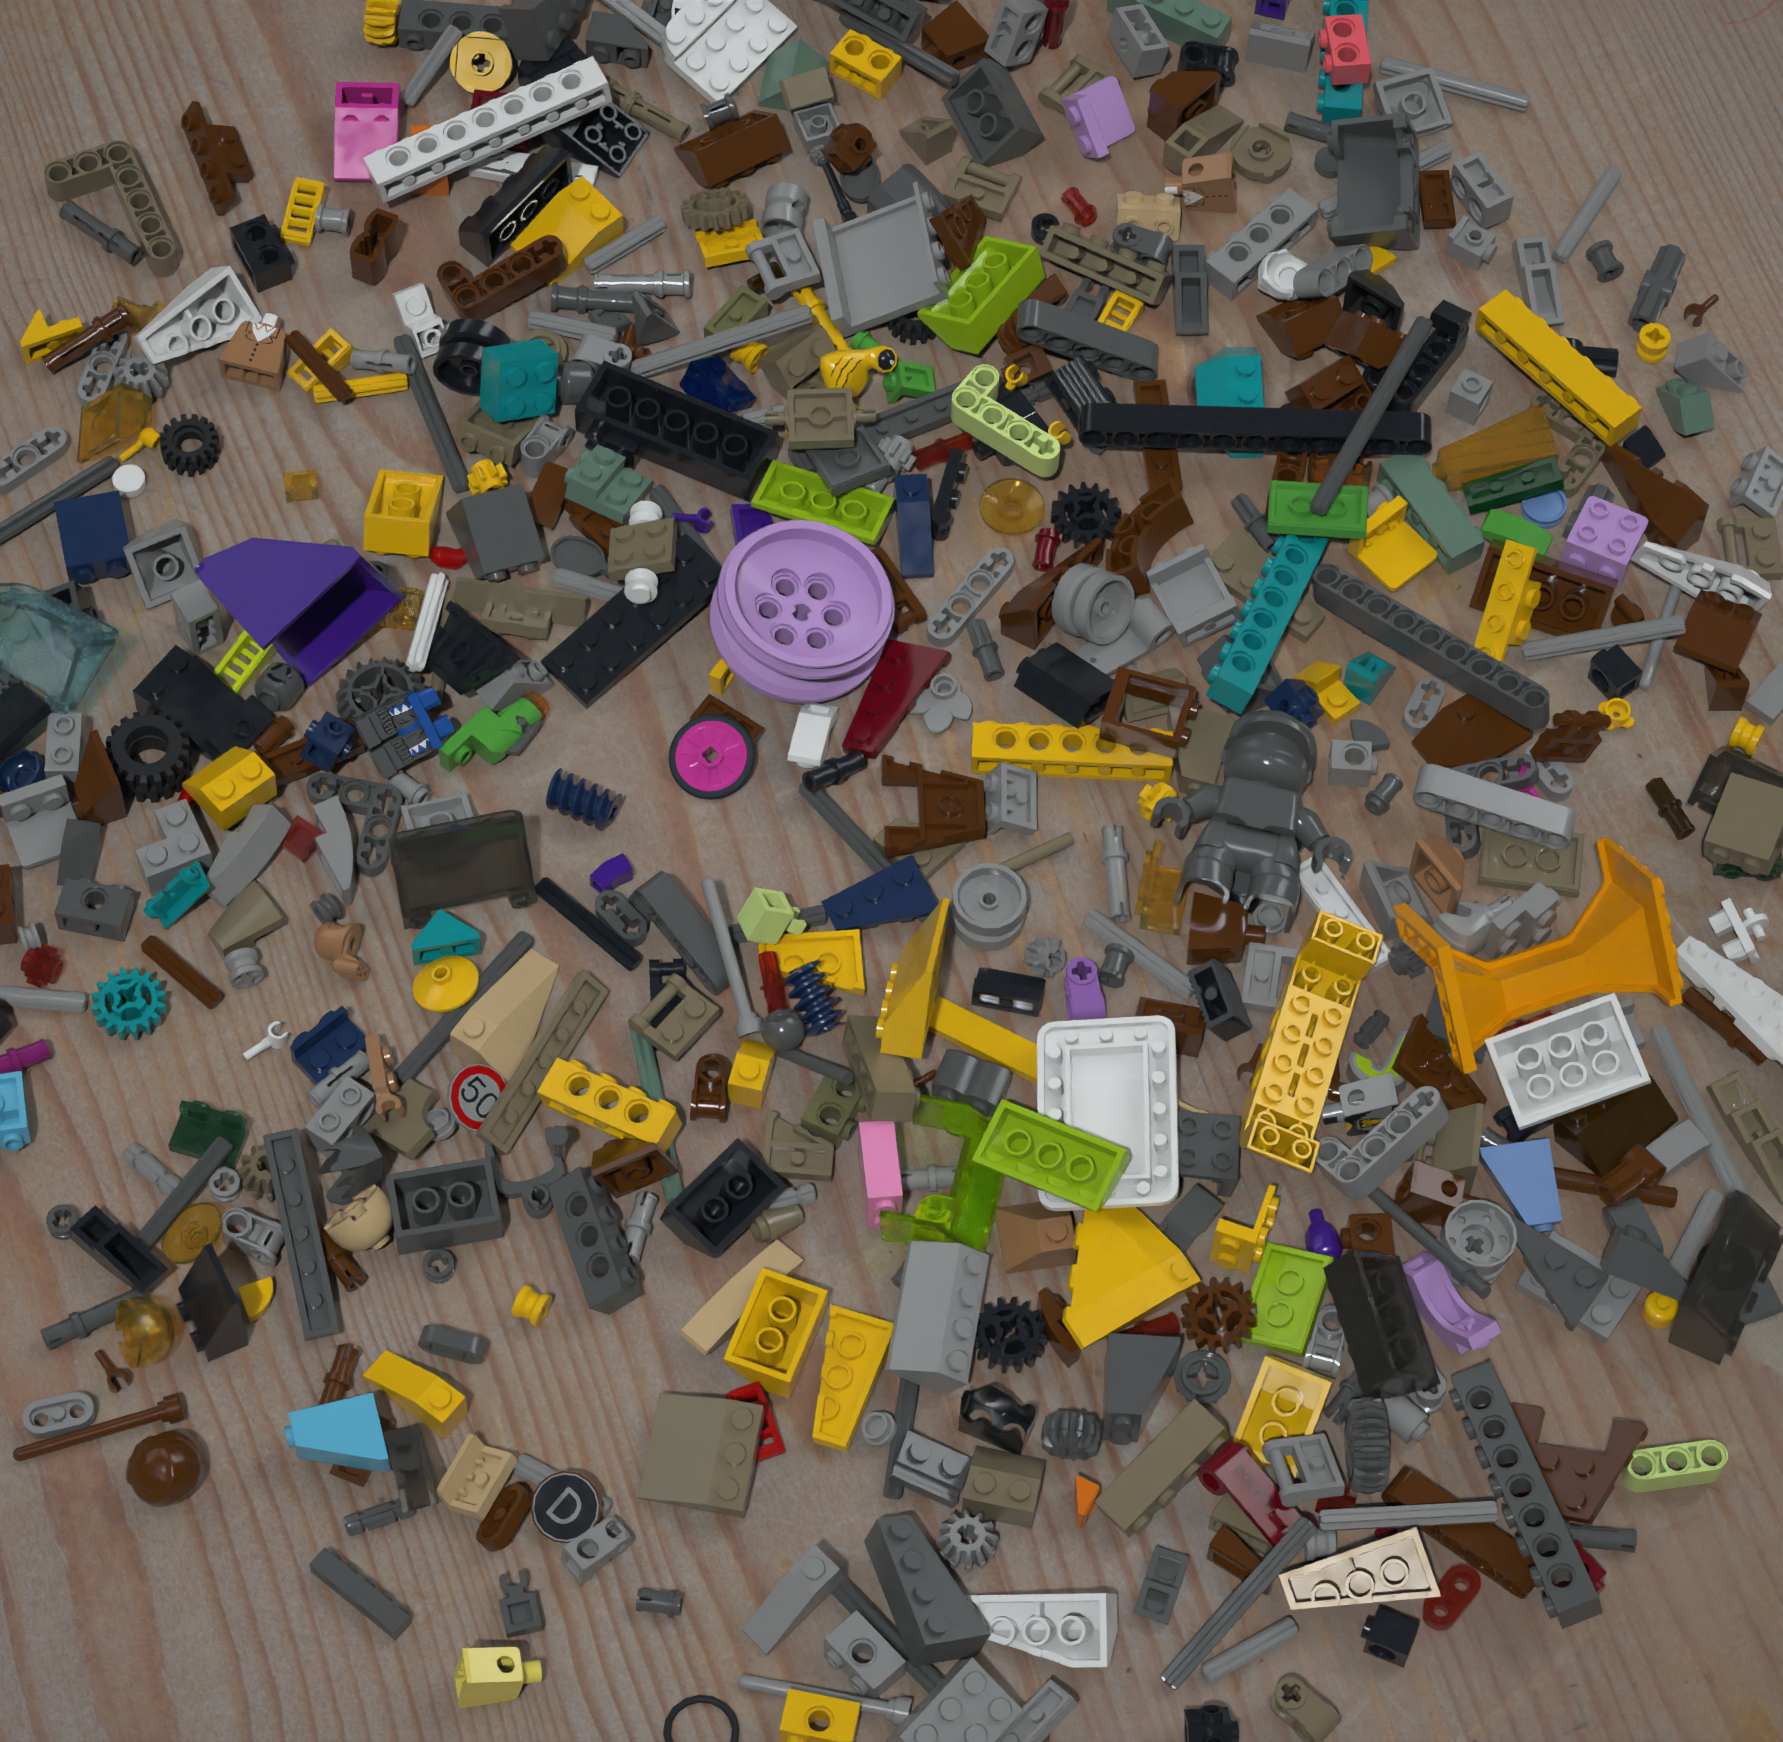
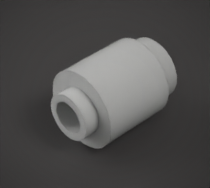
[1383,1392,1430,1444]

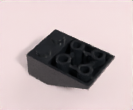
[537,102,650,178]

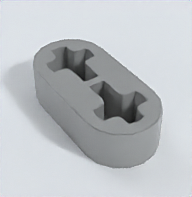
[1402,676,1445,736]
[1525,744,1574,801]

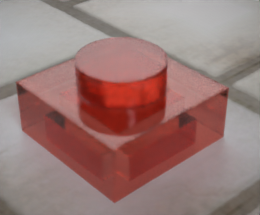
[279,815,323,863]

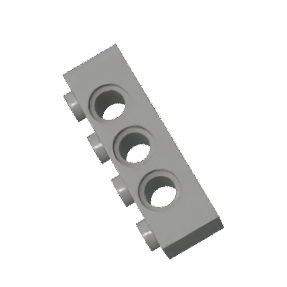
[1205,188,1318,301]

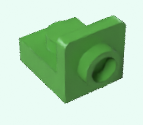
[882,360,936,404]

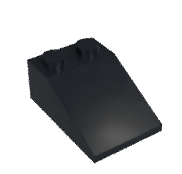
[133,645,244,762]
[176,1243,248,1362]

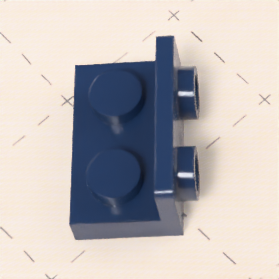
[290,1006,367,1085]

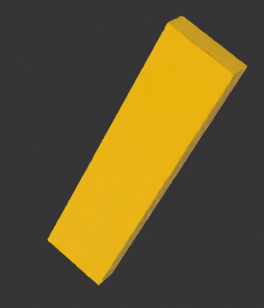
[928,996,1037,1085]

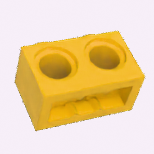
[829,29,902,100]

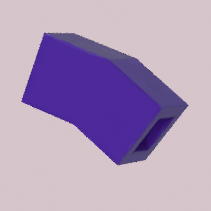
[590,853,633,893]

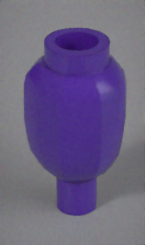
[1305,1209,1342,1269]

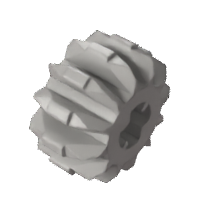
[113,351,169,406]
[936,1509,998,1573]

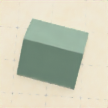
[758,39,829,112]

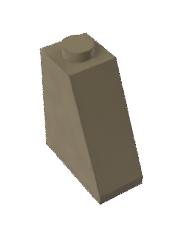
[1167,705,1235,795]

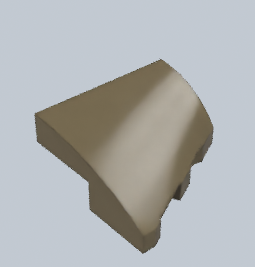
[208,879,284,960]

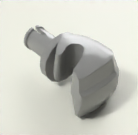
[1433,893,1515,956]

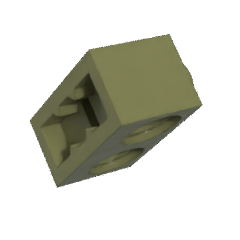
[801,1063,866,1150]

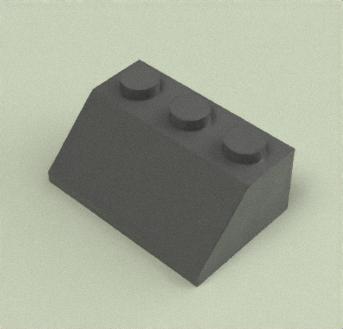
[941,58,1044,167]

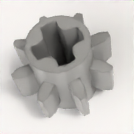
[877,434,916,475]
[1023,935,1066,978]

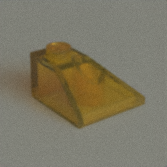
[77,382,153,464]

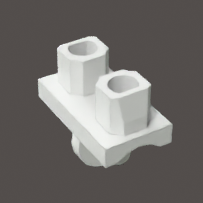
[1708,898,1769,964]

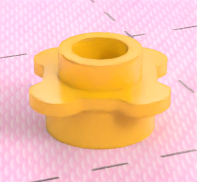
[1598,698,1634,731]

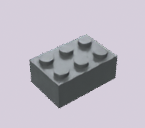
[386,1157,503,1255]

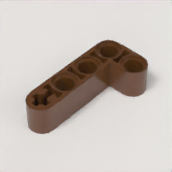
[437,235,568,320]

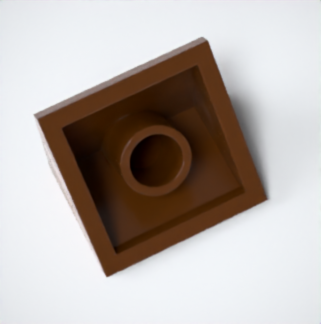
[1135,996,1205,1058]

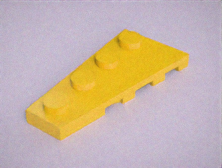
[812,1304,894,1453]

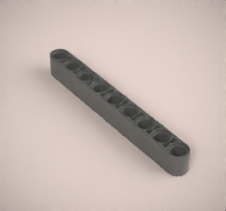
[1312,563,1550,730]

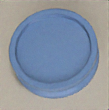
[1521,489,1567,529]

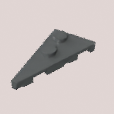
[1507,1212,1609,1332]

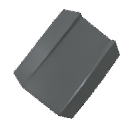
[867,164,950,238]

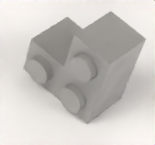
[135,799,213,897]

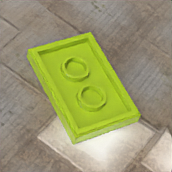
[1240,1242,1335,1358]

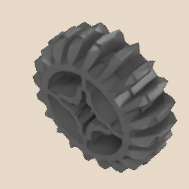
[336,656,425,734]
[1344,1397,1390,1494]

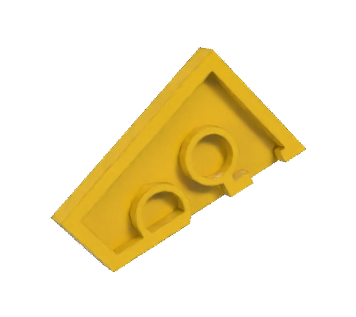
[757,929,865,996]

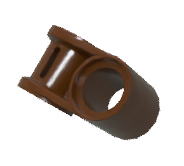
[690,1053,727,1123]

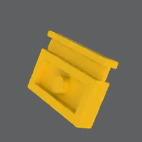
[694,218,767,268]

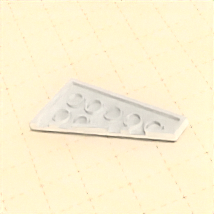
[1677,936,1783,1065]

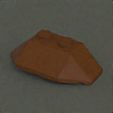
[1411,693,1534,768]

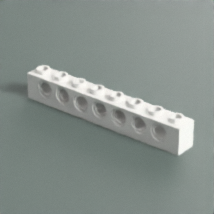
[363,56,613,203]

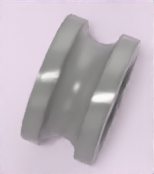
[17,922,43,956]
[209,1168,242,1203]

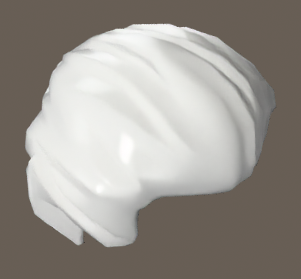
[1257,249,1307,301]

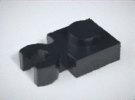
[584,426,640,470]

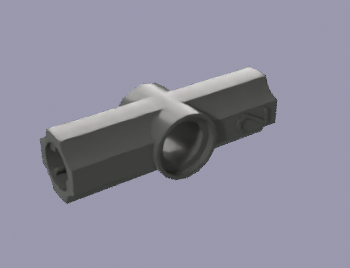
[1628,244,1686,332]

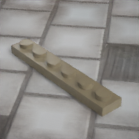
[475,970,609,1156]

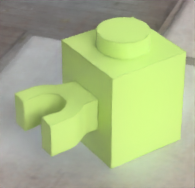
[736,887,807,944]

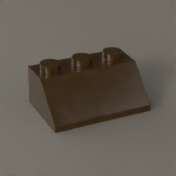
[1553,1074,1678,1178]

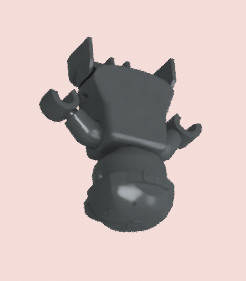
[1149,710,1352,933]

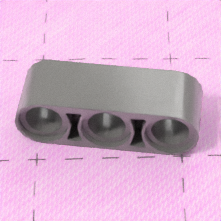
[1293,244,1373,299]

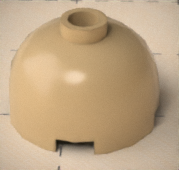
[324,1184,393,1252]

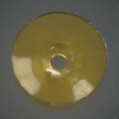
[979,478,1044,535]
[161,1202,223,1264]

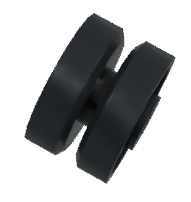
[433,318,511,396]

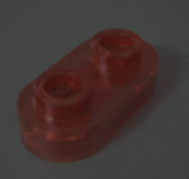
[1422,1565,1481,1631]

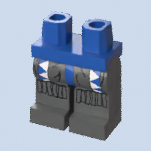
[351,687,456,779]

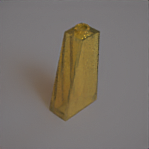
[1432,404,1559,493]

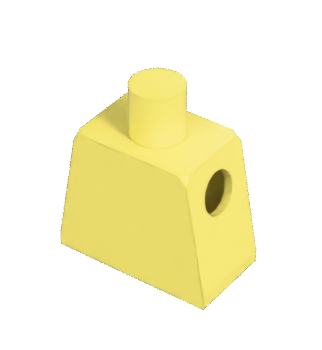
[454,1647,542,1708]

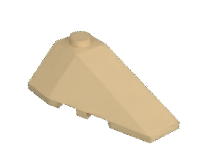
[450,948,559,1083]

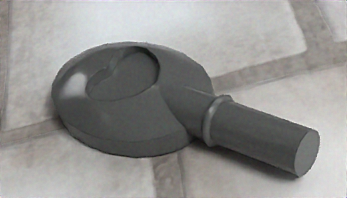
[840,158,880,203]
[550,535,625,584]

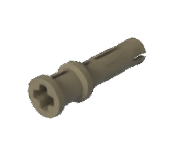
[608,79,691,143]

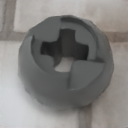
[762,1009,804,1052]

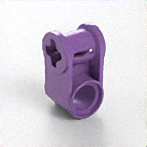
[1064,957,1106,1021]

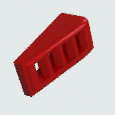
[726,1381,785,1464]

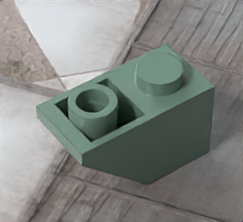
[1656,378,1715,436]

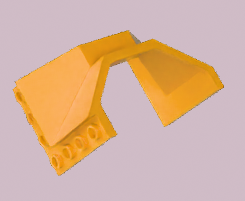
[1392,837,1684,1074]

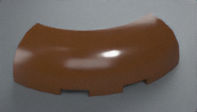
[1105,477,1194,595]

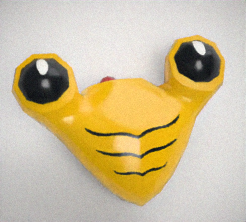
[819,345,897,410]

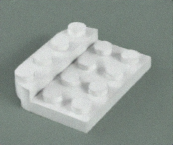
[662,0,798,103]

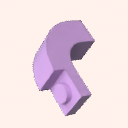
[1396,1252,1501,1355]

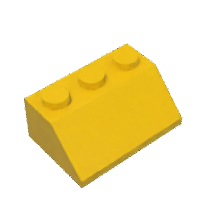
[723,1267,828,1399]

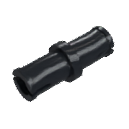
[802,750,866,792]

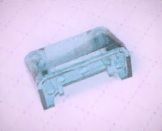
[0,583,119,714]

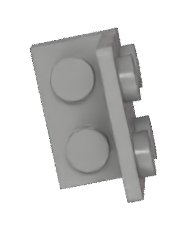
[0,774,77,870]

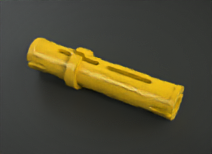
[790,285,851,351]

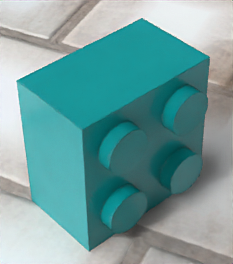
[479,339,558,422]

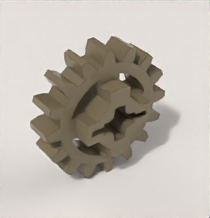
[681,187,750,232]

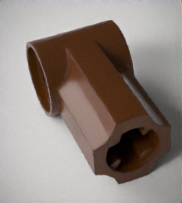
[1595,1144,1667,1207]

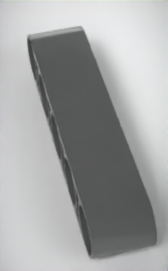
[1016,299,1158,381]

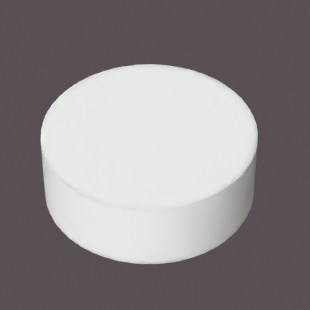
[112,464,146,498]

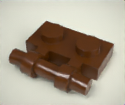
[1530,710,1611,763]

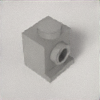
[1445,214,1497,271]

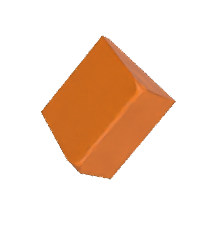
[1074,1475,1100,1528]

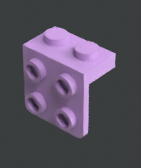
[1061,76,1135,158]
[1560,496,1648,588]

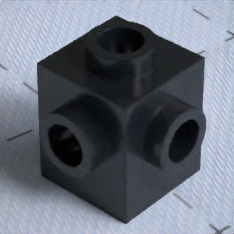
[1184,1705,1239,1742]

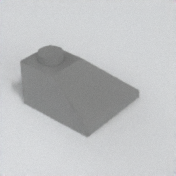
[122,518,206,609]

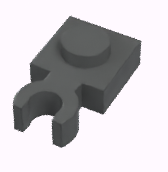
[499,1570,543,1638]

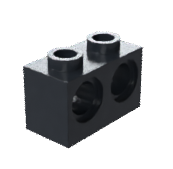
[230,214,295,293]

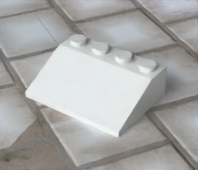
[1484,992,1651,1130]

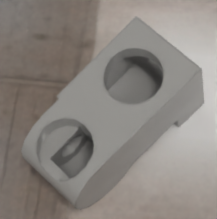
[561,1516,634,1585]

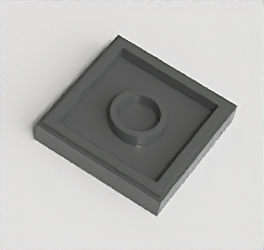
[805,426,891,497]

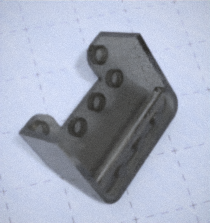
[1668,1189,1783,1365]

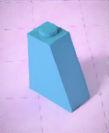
[284,1393,391,1473]

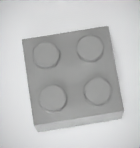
[793,101,840,153]

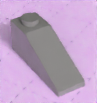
[742,1544,845,1656]

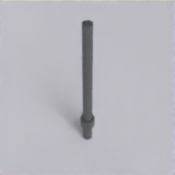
[1352,1177,1491,1299]

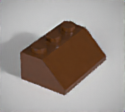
[674,110,790,189]

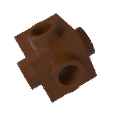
[820,123,878,174]

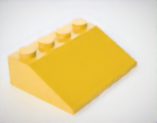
[876,898,950,1059]

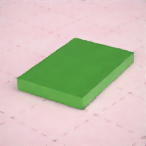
[1267,480,1368,539]

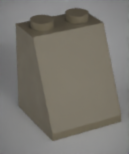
[1704,772,1783,876]

